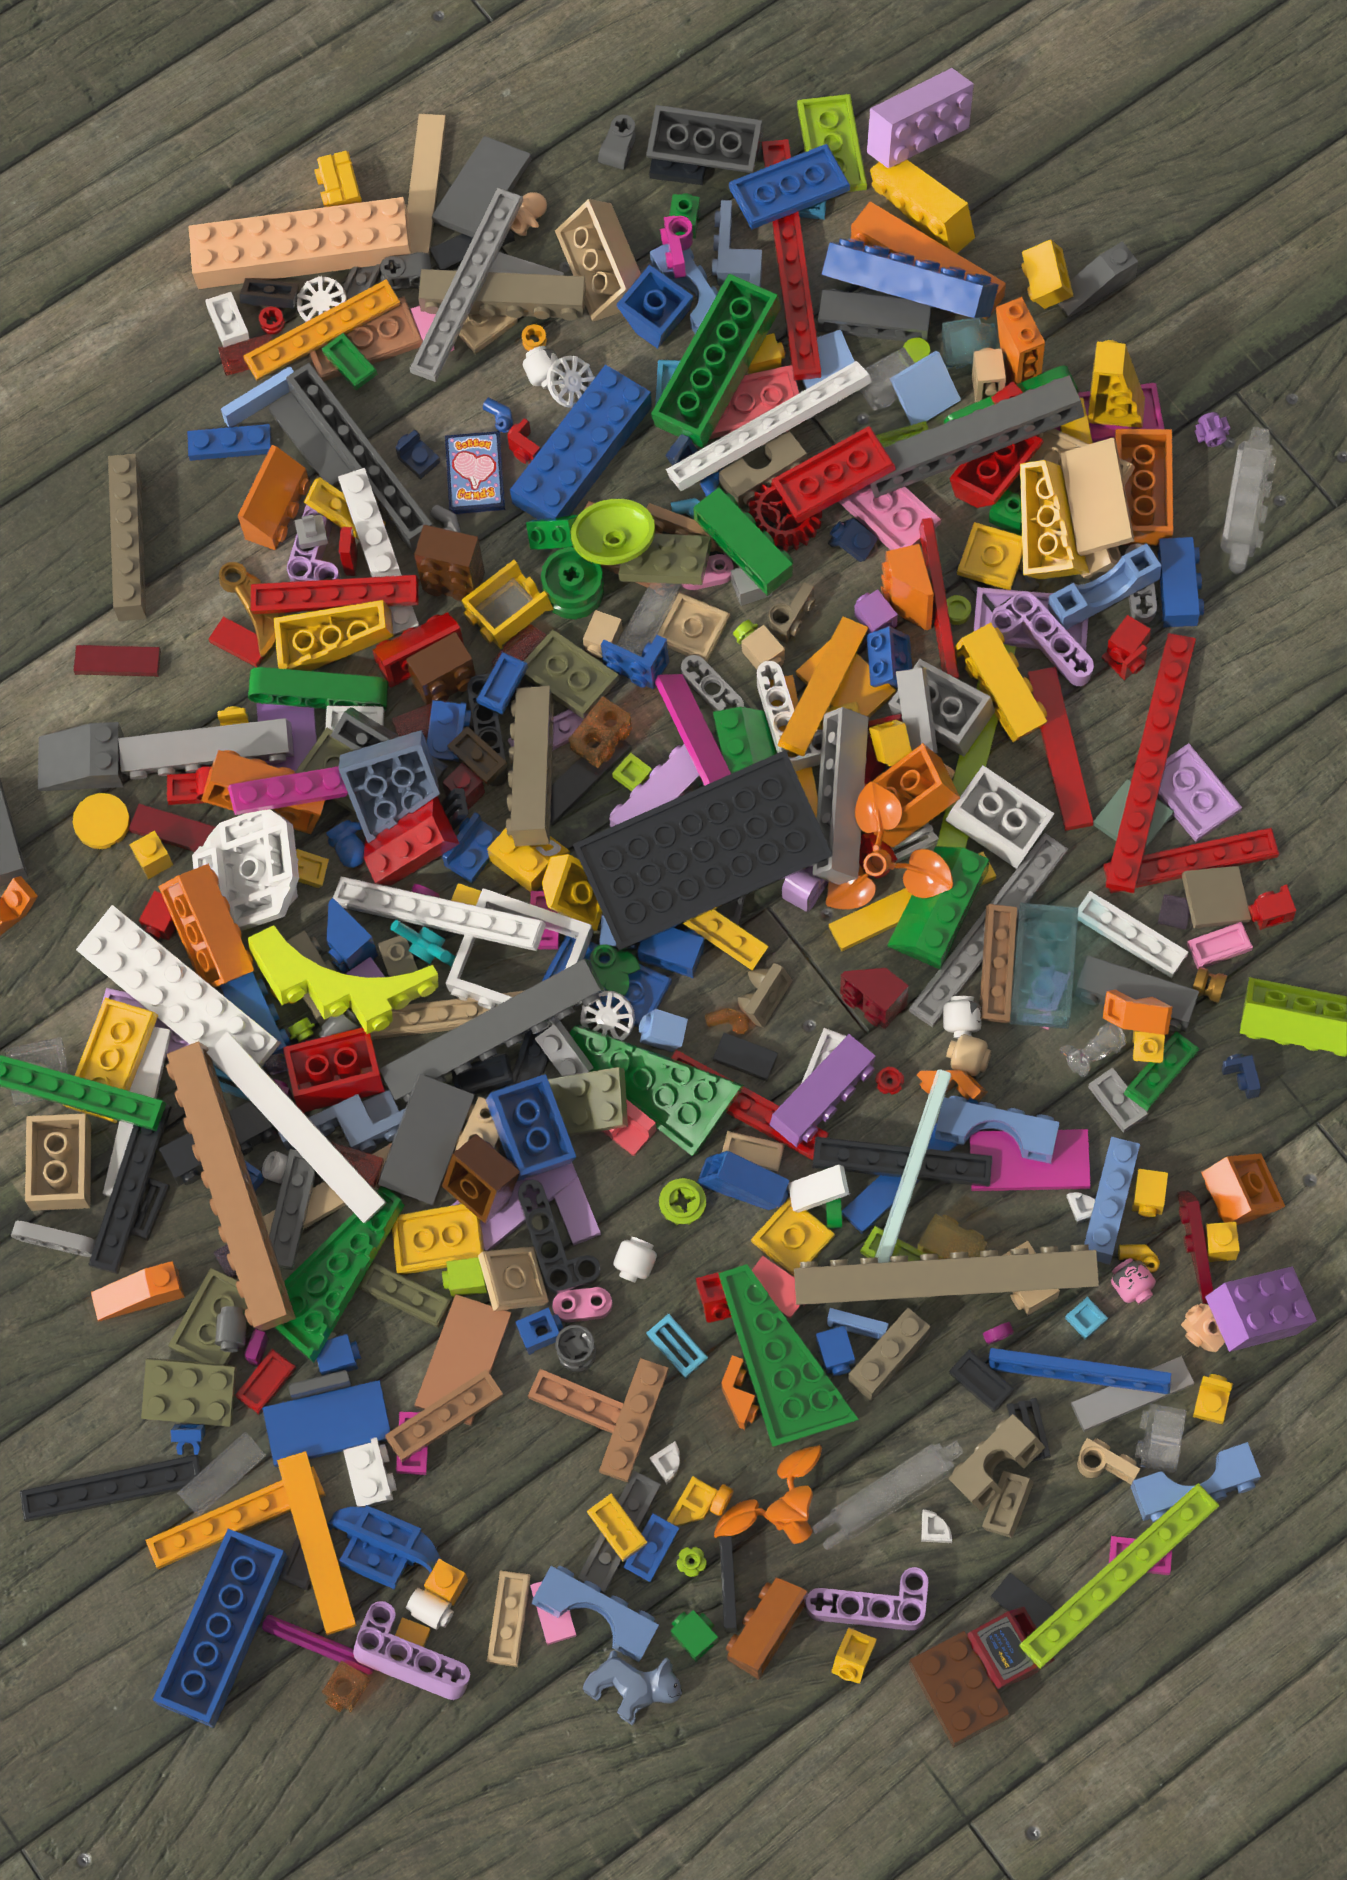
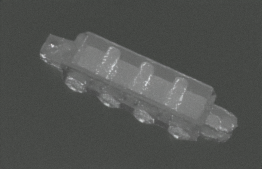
[1220,427,1276,574]
[812,1440,963,1549]

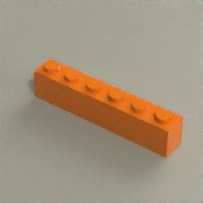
[851,202,1006,320]

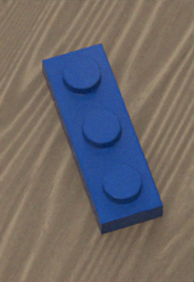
[187,424,272,461]

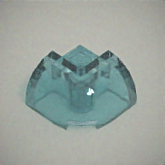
[942,318,997,369]

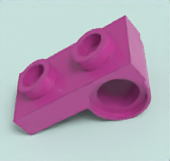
[660,215,693,278]

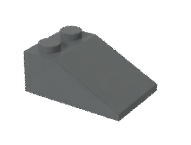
[38,722,124,791]

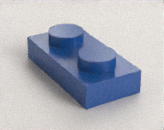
[624,1514,680,1582]

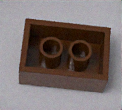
[414,525,485,602]
[909,1631,1009,1748]

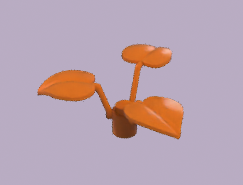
[826,781,953,909]
[714,1445,822,1544]

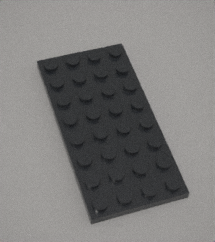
[573,750,833,951]

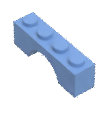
[650,244,718,334]
[1048,543,1162,630]
[935,1096,1059,1164]
[1084,1137,1140,1264]
[1131,1442,1261,1522]
[531,1566,659,1662]

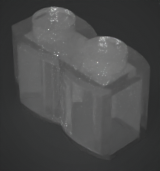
[1135,1403,1186,1473]

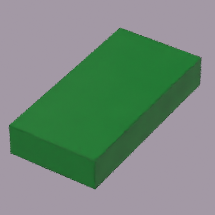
[322,333,378,390]

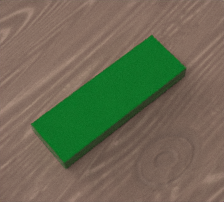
[1124,1031,1200,1111]

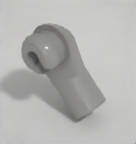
[430,505,461,533]

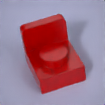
[695,1271,731,1323]

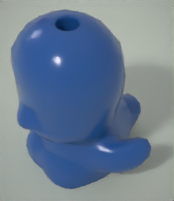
[326,820,365,868]

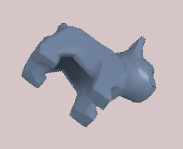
[583,1650,683,1726]

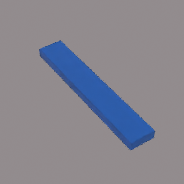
[842,1097,979,1234]
[989,1348,1172,1394]

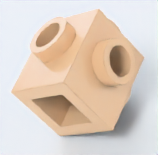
[1181,1303,1225,1352]

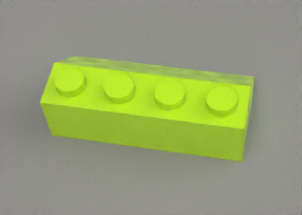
[1240,977,1347,1057]

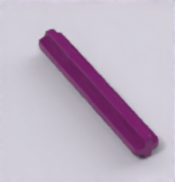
[262,1615,374,1674]

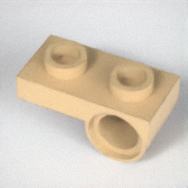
[1077,1438,1140,1484]

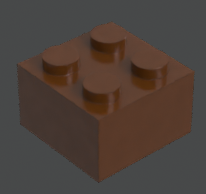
[406,632,476,708]
[442,1134,520,1224]

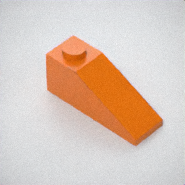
[91,1261,185,1321]

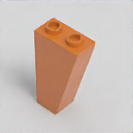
[996,297,1045,385]

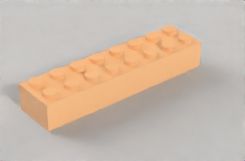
[189,197,412,289]

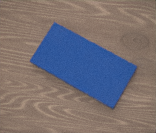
[729,144,850,229]
[542,936,672,1028]
[262,1380,391,1467]

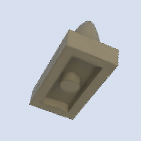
[738,963,793,1028]

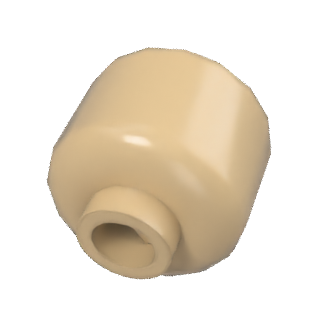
[946,1034,992,1076]

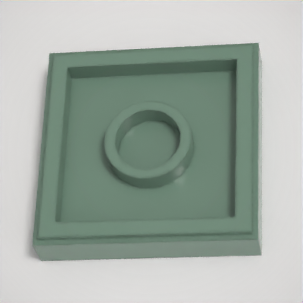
[1093,779,1174,850]

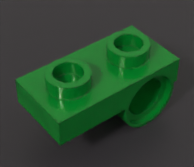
[526,515,578,550]

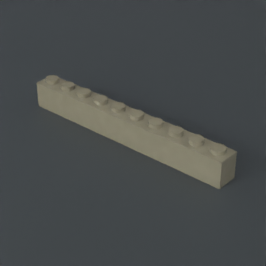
[794,1244,1099,1305]

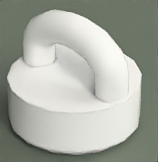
[262,1151,288,1183]

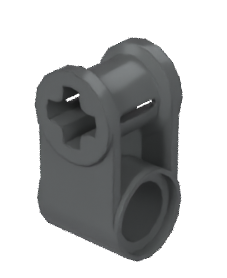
[598,114,636,170]
[380,252,432,291]

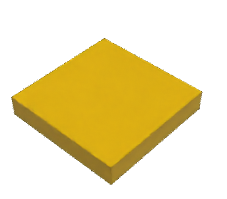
[957,522,1023,590]
[751,1197,835,1277]

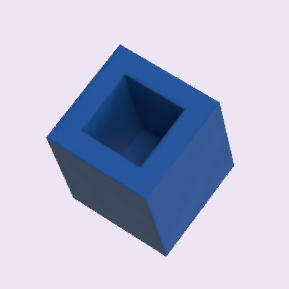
[816,1326,855,1376]
[317,1334,361,1376]

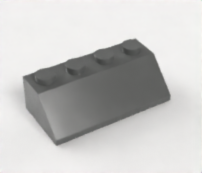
[646,105,764,173]

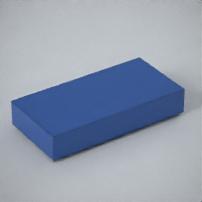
[477,652,528,714]

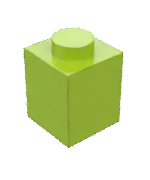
[442,1257,487,1297]

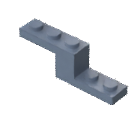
[712,200,762,287]
[278,1094,405,1155]

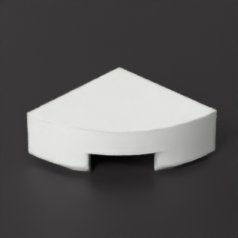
[1067,1192,1095,1224]
[650,1442,680,1485]
[921,1509,952,1543]

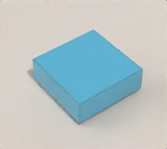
[1065,1296,1108,1340]

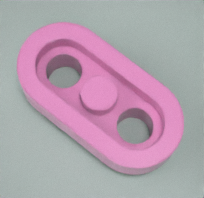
[681,554,734,590]
[552,1287,612,1322]

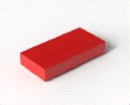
[339,527,358,576]
[209,616,264,667]
[235,1349,296,1415]

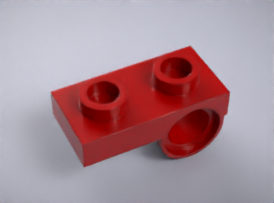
[167,766,211,805]

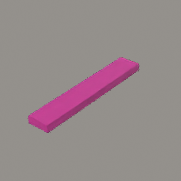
[655,674,731,786]

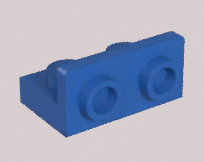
[867,626,912,688]
[427,700,471,762]
[442,812,501,884]

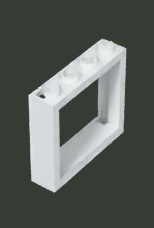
[446,888,593,1026]

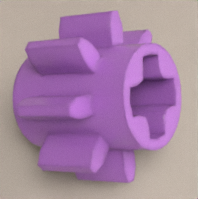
[1194,412,1231,447]

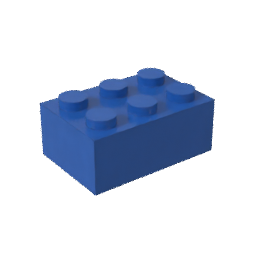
[486,1074,576,1182]

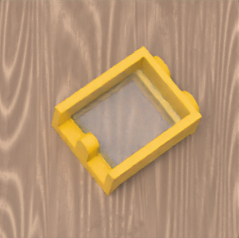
[462,560,554,649]

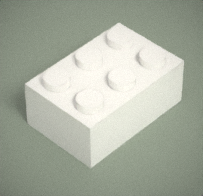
[946,765,1054,869]

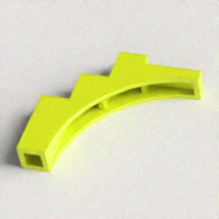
[248,925,438,1034]

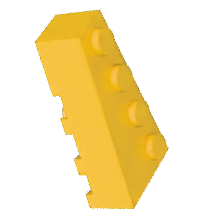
[870,159,975,253]
[1088,340,1145,428]
[1020,460,1089,580]
[274,600,394,671]
[954,622,1047,742]

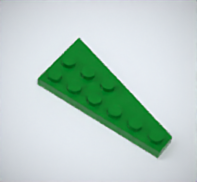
[569,1025,745,1156]
[274,1186,405,1363]
[718,1264,859,1447]

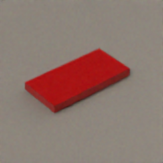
[772,426,896,524]

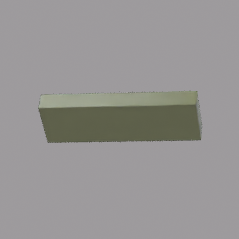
[358,1262,451,1328]

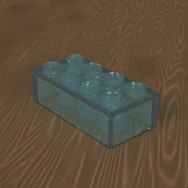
[1010,903,1078,1029]

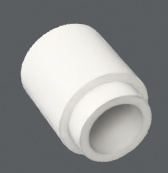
[406,1588,454,1630]

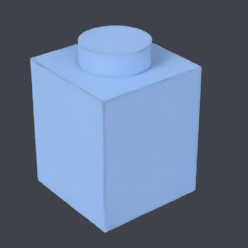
[639,1009,688,1052]

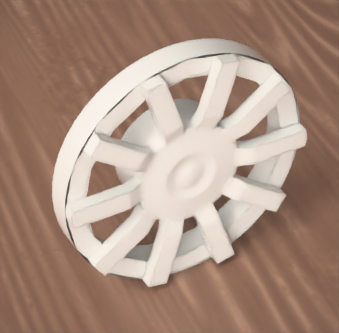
[297,276,347,322]
[547,356,595,408]
[580,991,635,1041]

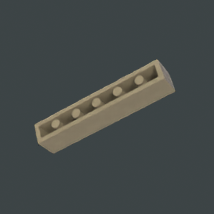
[418,269,586,320]
[108,454,147,621]
[506,686,554,846]

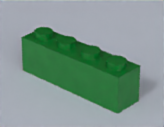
[693,487,793,596]

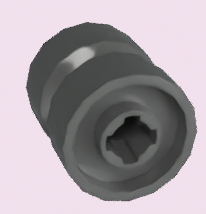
[555,1325,596,1372]

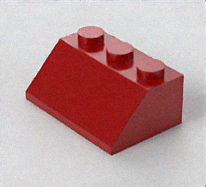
[949,436,1044,508]
[372,612,464,688]
[364,796,459,886]
[283,1027,385,1113]

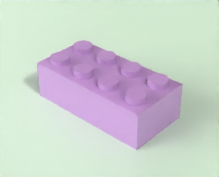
[867,68,974,169]

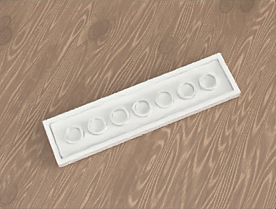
[76,905,281,1076]

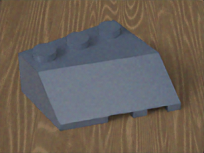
[339,730,440,843]

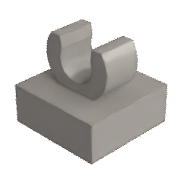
[294,514,328,550]

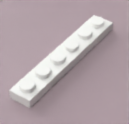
[338,468,419,635]

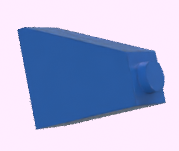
[697,1151,790,1210]

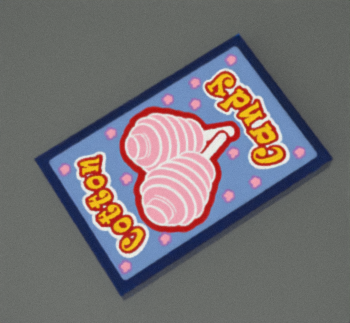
[445,431,505,514]

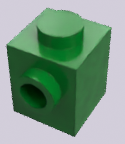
[669,193,700,239]
[989,490,1022,535]
[670,1610,719,1662]

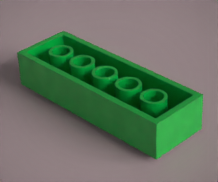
[651,274,781,448]

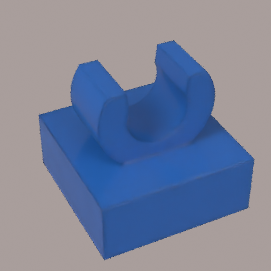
[171,1424,206,1455]

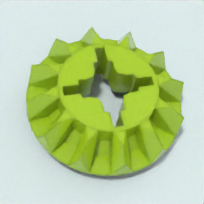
[659,1178,706,1225]

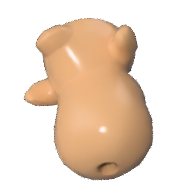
[510,192,547,236]

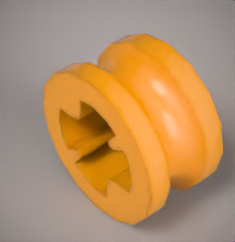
[522,324,547,351]

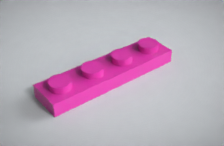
[228,766,348,815]

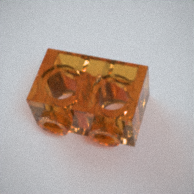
[569,696,632,768]

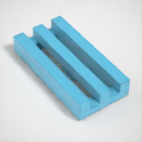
[646,1314,708,1379]

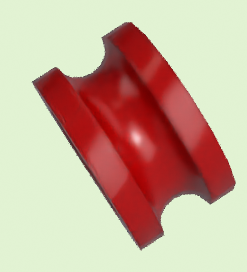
[259,306,285,335]

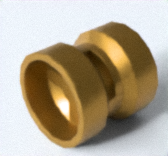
[1192,967,1227,1003]

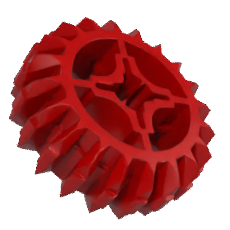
[748,482,822,552]

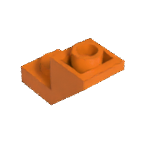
[0,876,38,936]
[1103,990,1173,1035]
[917,1070,988,1101]
[721,1355,759,1430]

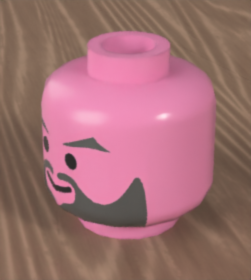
[1111,1258,1156,1305]

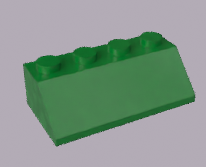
[713,707,777,774]
[887,846,989,970]

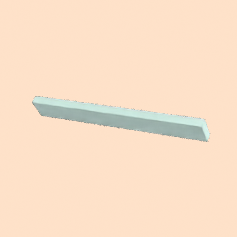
[875,1070,951,1263]

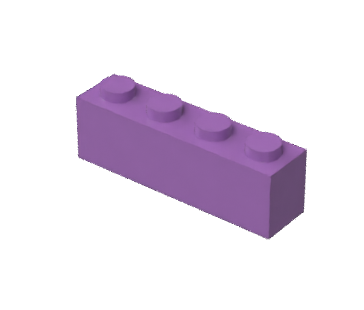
[770,1034,876,1147]

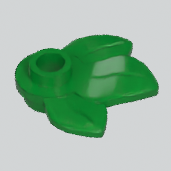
[590,945,640,996]

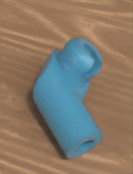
[671,498,700,519]

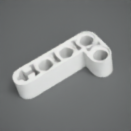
[757,661,823,771]

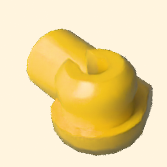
[1118,1244,1160,1273]

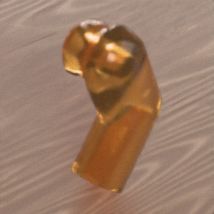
[705,1008,749,1034]

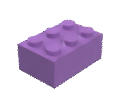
[1205,1266,1317,1352]

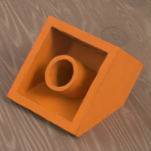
[1201,1153,1285,1225]

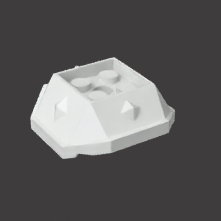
[192,809,299,931]

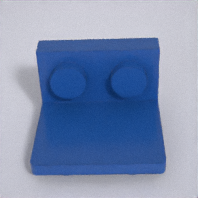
[601,635,669,690]

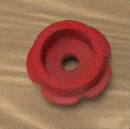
[875,1067,904,1095]

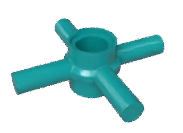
[391,920,456,967]

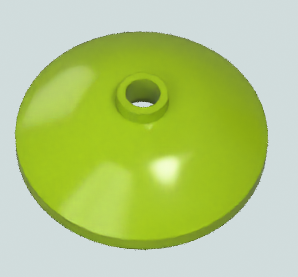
[571,499,655,565]

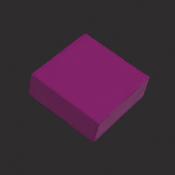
[245,1329,269,1366]

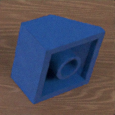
[617,264,693,349]
[327,898,378,974]

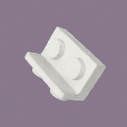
[343,1437,397,1507]

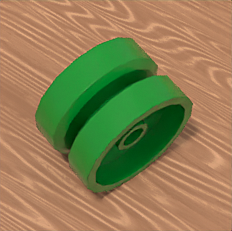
[541,547,604,619]

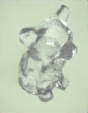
[1060,1022,1126,1077]

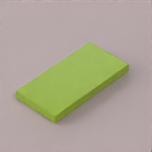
[797,94,867,192]

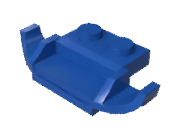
[328,1505,441,1589]

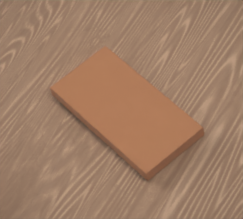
[310,297,423,382]
[415,1294,512,1426]

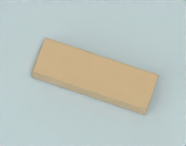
[487,1571,531,1667]

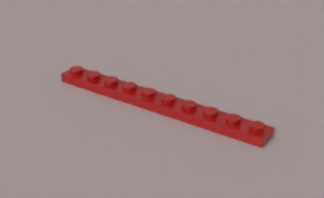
[761,139,821,381]
[1106,633,1196,893]

